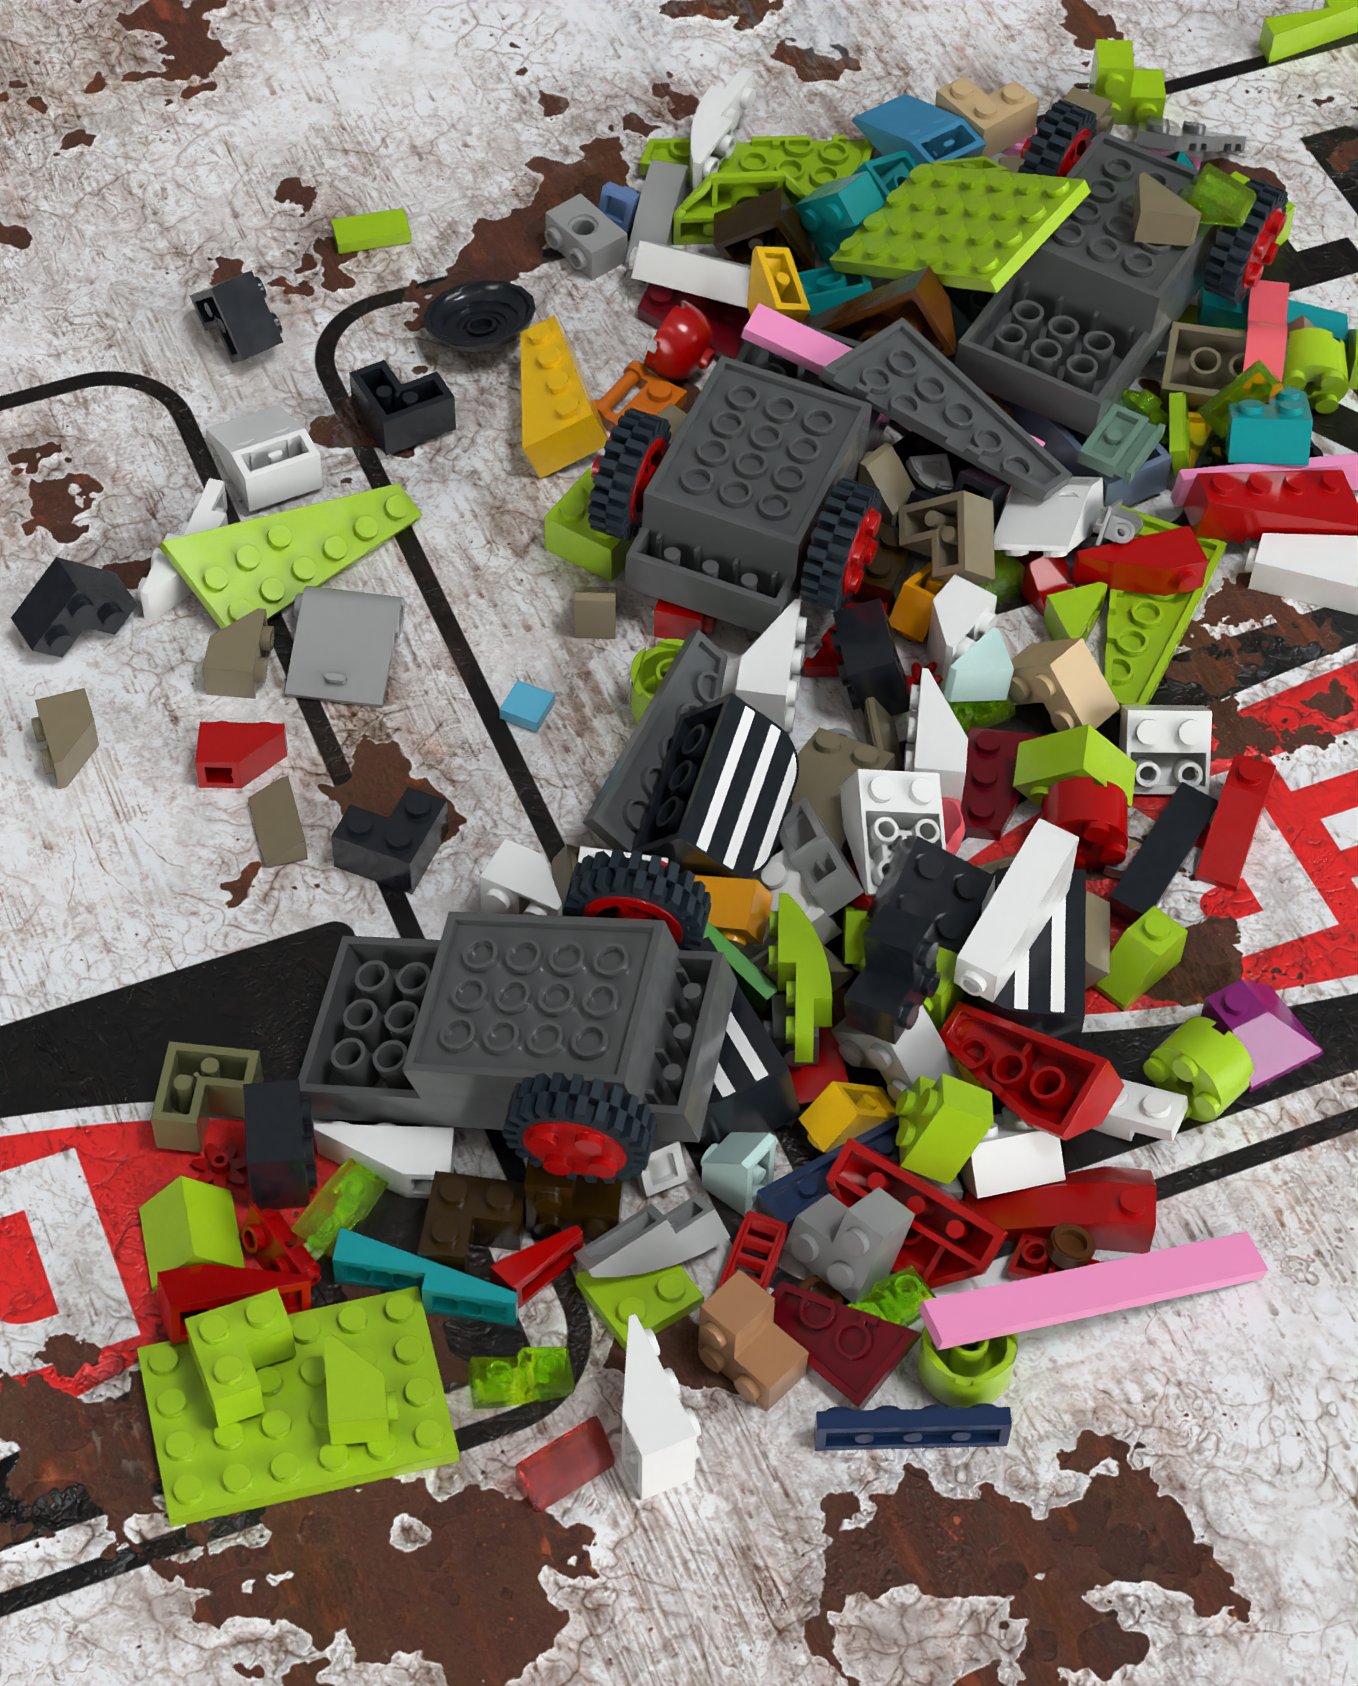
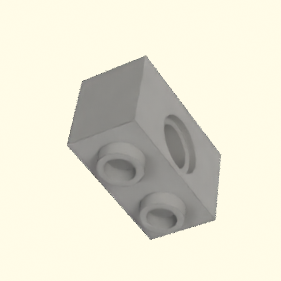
[544,193,627,281]

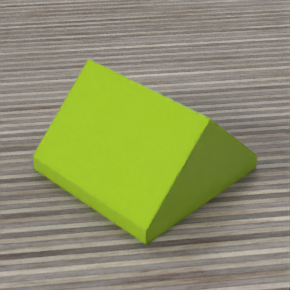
[139,1175,245,1292]

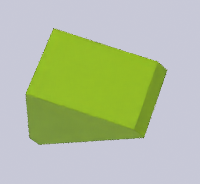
[1043,582,1108,643]

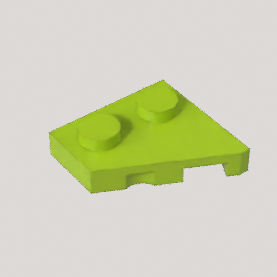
[576,1264,704,1352]

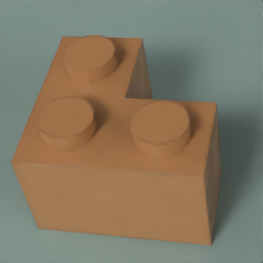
[698,1269,808,1411]

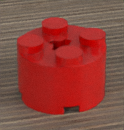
[1041,777,1128,870]

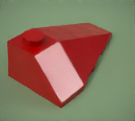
[939,1001,1124,1141]
[965,1166,1157,1254]

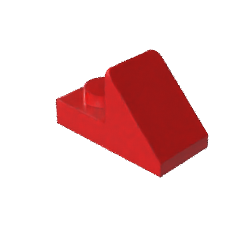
[999,551,1076,617]

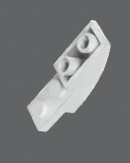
[690,68,756,190]
[137,478,228,620]
[1092,1079,1188,1142]

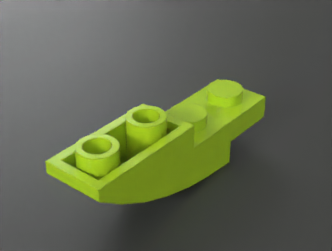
[769,893,832,1063]

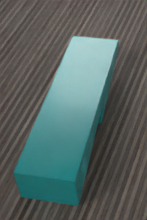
[1198,285,1349,348]
[332,1227,518,1326]

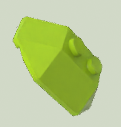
[673,170,809,245]

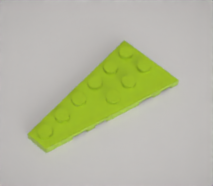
[639,134,876,194]
[159,483,423,629]
[1103,505,1228,714]

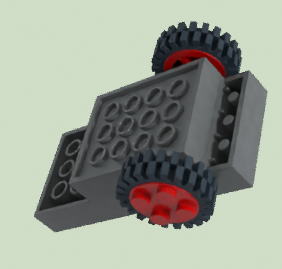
[954,99,1288,436]
[588,323,890,634]
[298,850,737,1184]

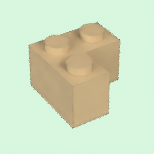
[935,76,1039,158]
[1008,638,1121,732]

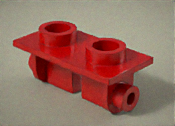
[239,1204,322,1287]

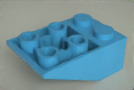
[852,93,987,166]

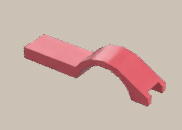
[1240,280,1289,394]

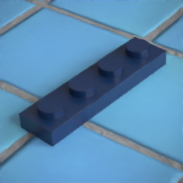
[756,1115,900,1230]
[814,1403,1012,1451]

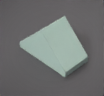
[943,627,1014,702]

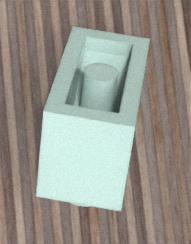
[700,1132,777,1217]

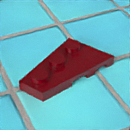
[638,283,751,360]
[961,727,1046,841]
[771,1281,922,1410]

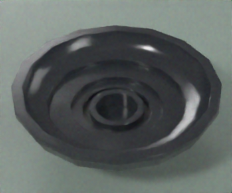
[423,280,536,352]

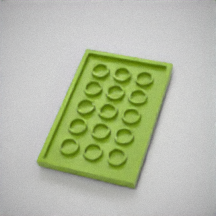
[829,164,1091,293]
[137,1286,460,1528]

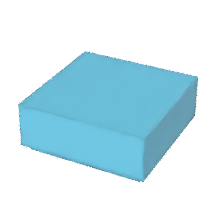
[499,680,555,732]

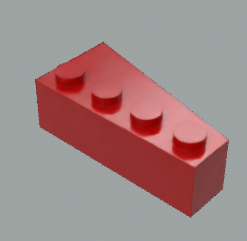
[1183,470,1358,543]

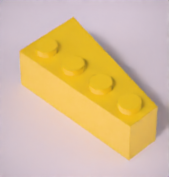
[520,315,609,479]

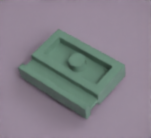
[1077,403,1166,485]

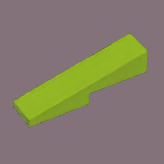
[1258,0,1358,64]

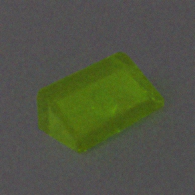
[1197,359,1284,438]

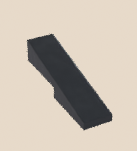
[1108,782,1219,925]

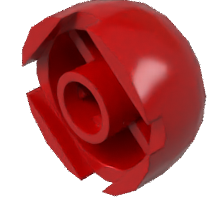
[644,300,716,380]

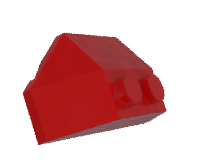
[826,1138,1008,1291]

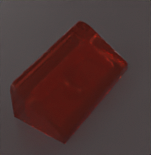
[515,1415,615,1513]

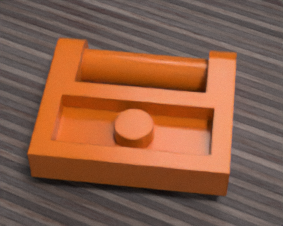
[594,360,687,431]

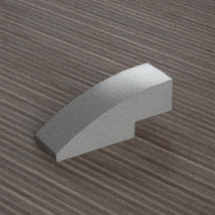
[625,160,688,268]
[779,797,865,917]
[573,1193,731,1278]

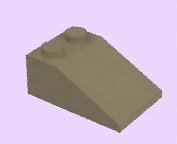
[1158,321,1289,415]
[778,727,895,855]

